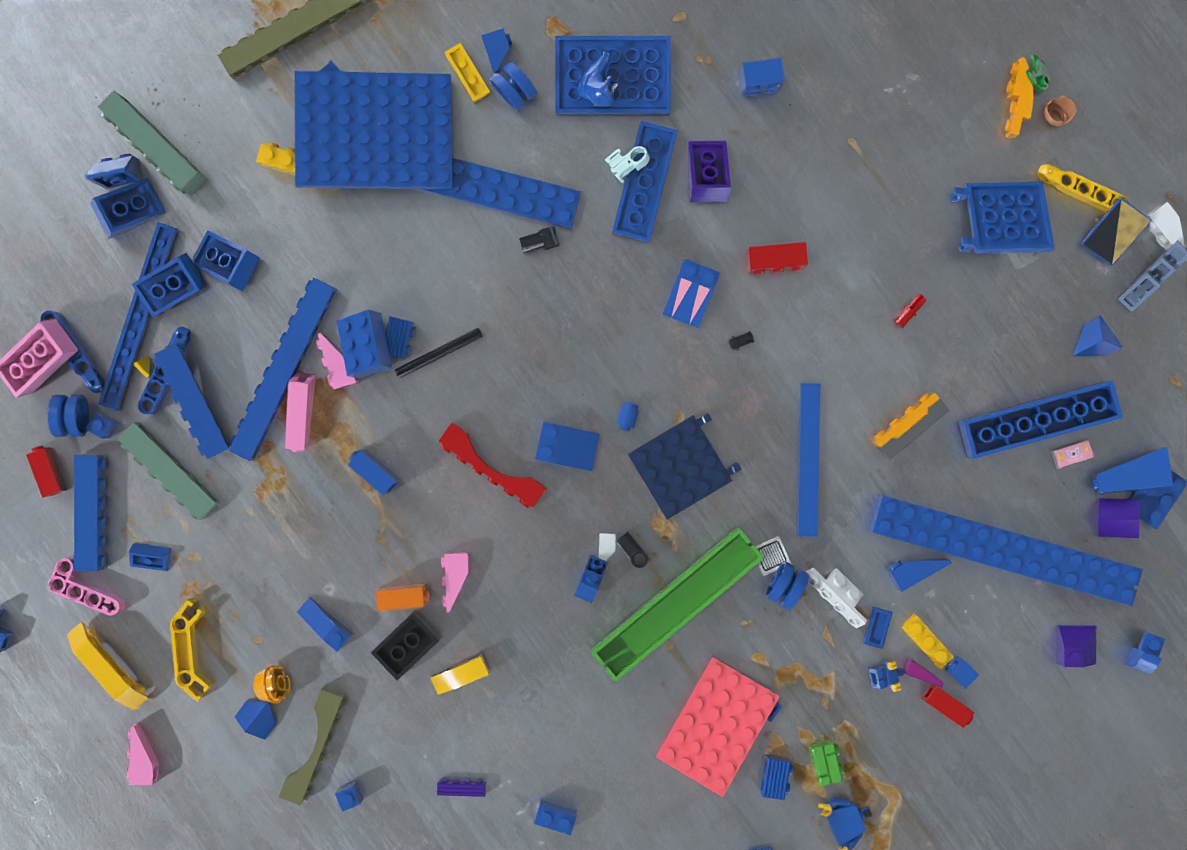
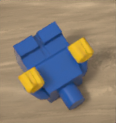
[868,661,904,692]

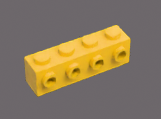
[256,142,295,175]

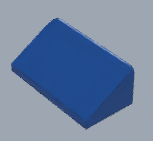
[129,543,171,571]

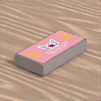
[1051,439,1095,469]

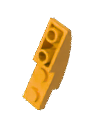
[1005,57,1033,139]

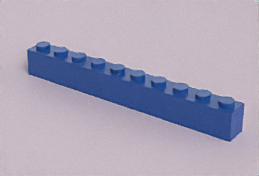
[229,278,337,461]

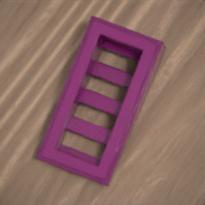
[903,658,944,687]

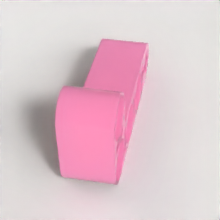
[48,557,125,616]

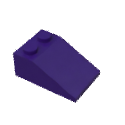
[688,141,731,202]

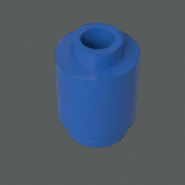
[616,402,639,431]

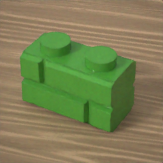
[809,740,845,786]

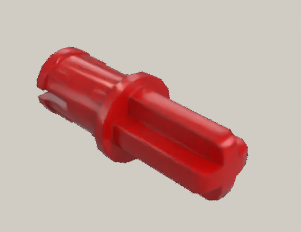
[893,294,927,329]

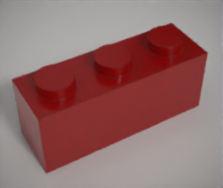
[746,242,808,275]

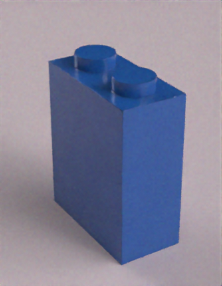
[348,450,401,495]

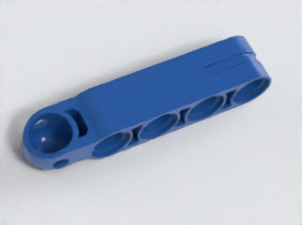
[40,310,105,393]
[138,326,191,415]

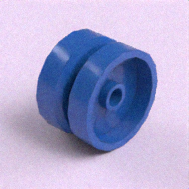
[489,61,538,112]
[47,395,90,437]
[765,561,810,611]

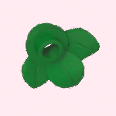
[1026,54,1050,92]

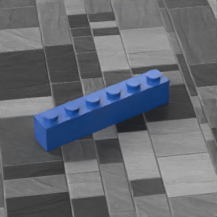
[153,343,229,459]
[74,455,106,571]

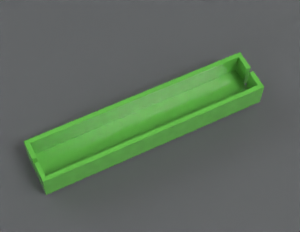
[591,527,764,682]

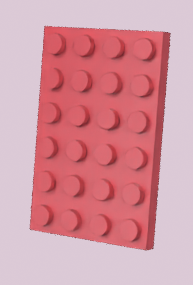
[656,657,780,797]

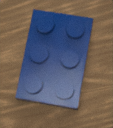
[1129,470,1187,530]

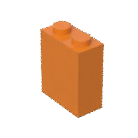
[375,583,431,611]

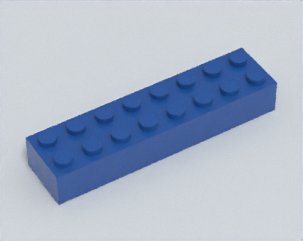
[958,381,1123,459]

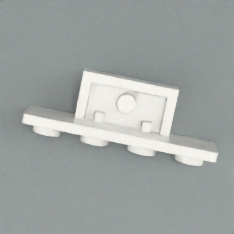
[806,568,867,628]

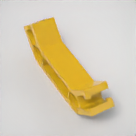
[170,598,215,702]
[67,622,149,711]

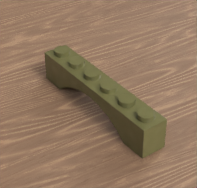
[279,686,346,805]

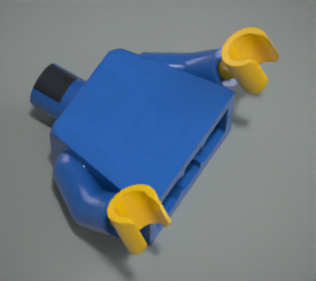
[818,797,872,850]

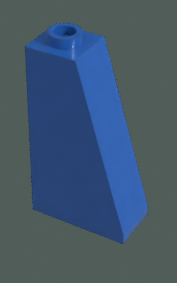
[1093,447,1173,495]

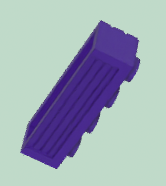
[437,779,486,797]

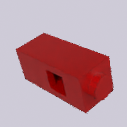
[26,445,67,498]
[921,684,975,728]

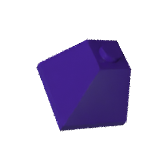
[1057,625,1096,667]

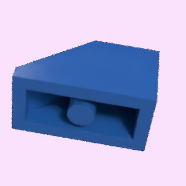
[481,29,512,74]

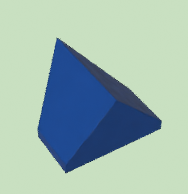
[1073,315,1123,356]
[234,701,277,740]

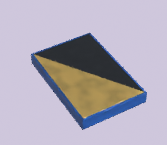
[1081,197,1152,266]

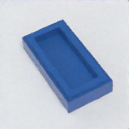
[863,606,893,649]

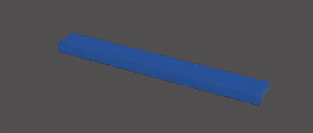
[797,383,820,537]

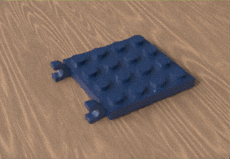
[628,413,742,520]

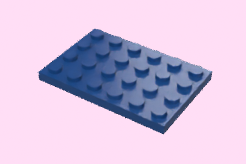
[555,36,671,114]

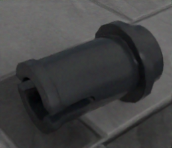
[728,331,754,351]

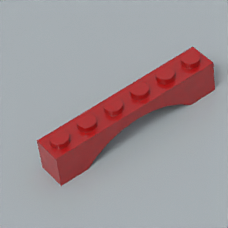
[438,423,546,508]

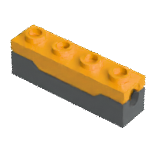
[872,392,950,460]

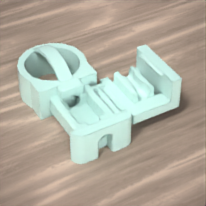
[605,146,650,183]

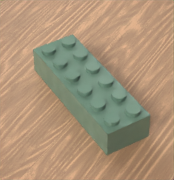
[98,90,208,195]

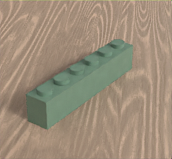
[117,422,221,520]

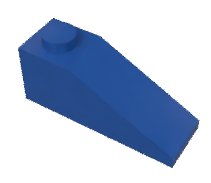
[887,558,952,592]
[297,597,353,652]

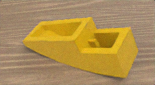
[430,655,490,695]

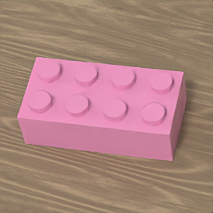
[0,319,78,398]

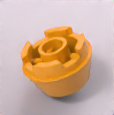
[253,665,291,704]

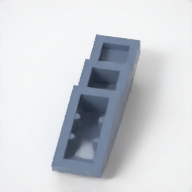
[1118,240,1187,312]

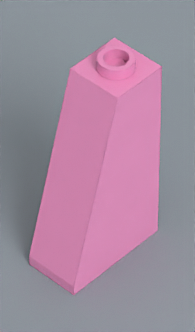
[285,372,316,452]

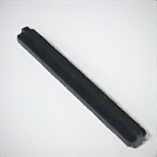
[395,328,483,378]

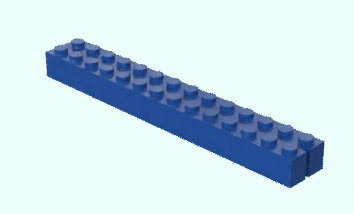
[868,494,1143,606]

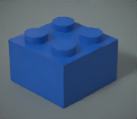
[739,58,785,97]

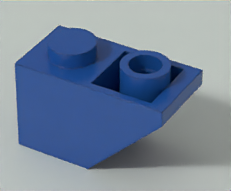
[574,555,608,603]

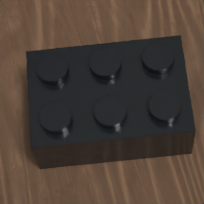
[371,610,442,681]

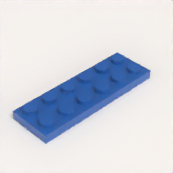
[612,121,678,243]

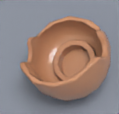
[1044,95,1077,127]

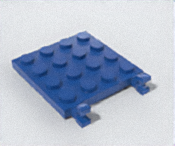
[951,182,1055,254]

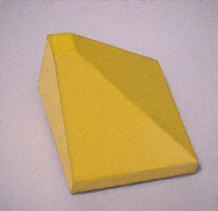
[134,356,154,378]

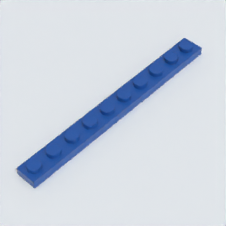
[98,222,178,411]

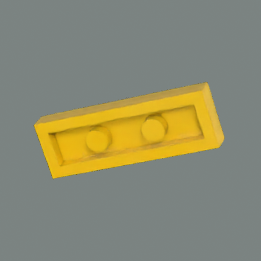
[444,43,491,103]
[900,614,954,670]

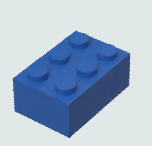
[336,309,392,379]

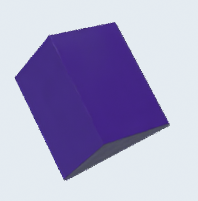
[1098,498,1140,538]

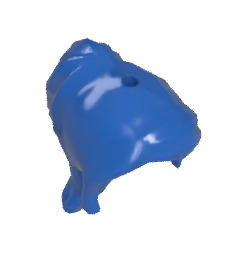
[578,51,618,107]

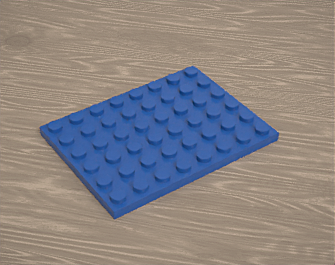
[295,71,452,189]

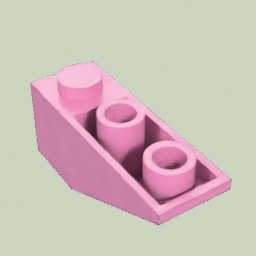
[316,333,359,390]
[441,552,470,612]
[127,723,159,785]

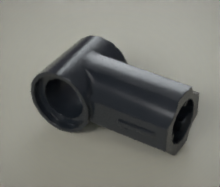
[519,226,560,254]
[615,531,648,568]

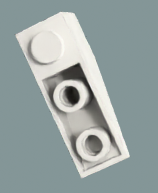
[1146,202,1185,262]

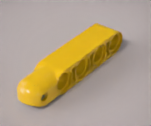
[1037,164,1129,213]

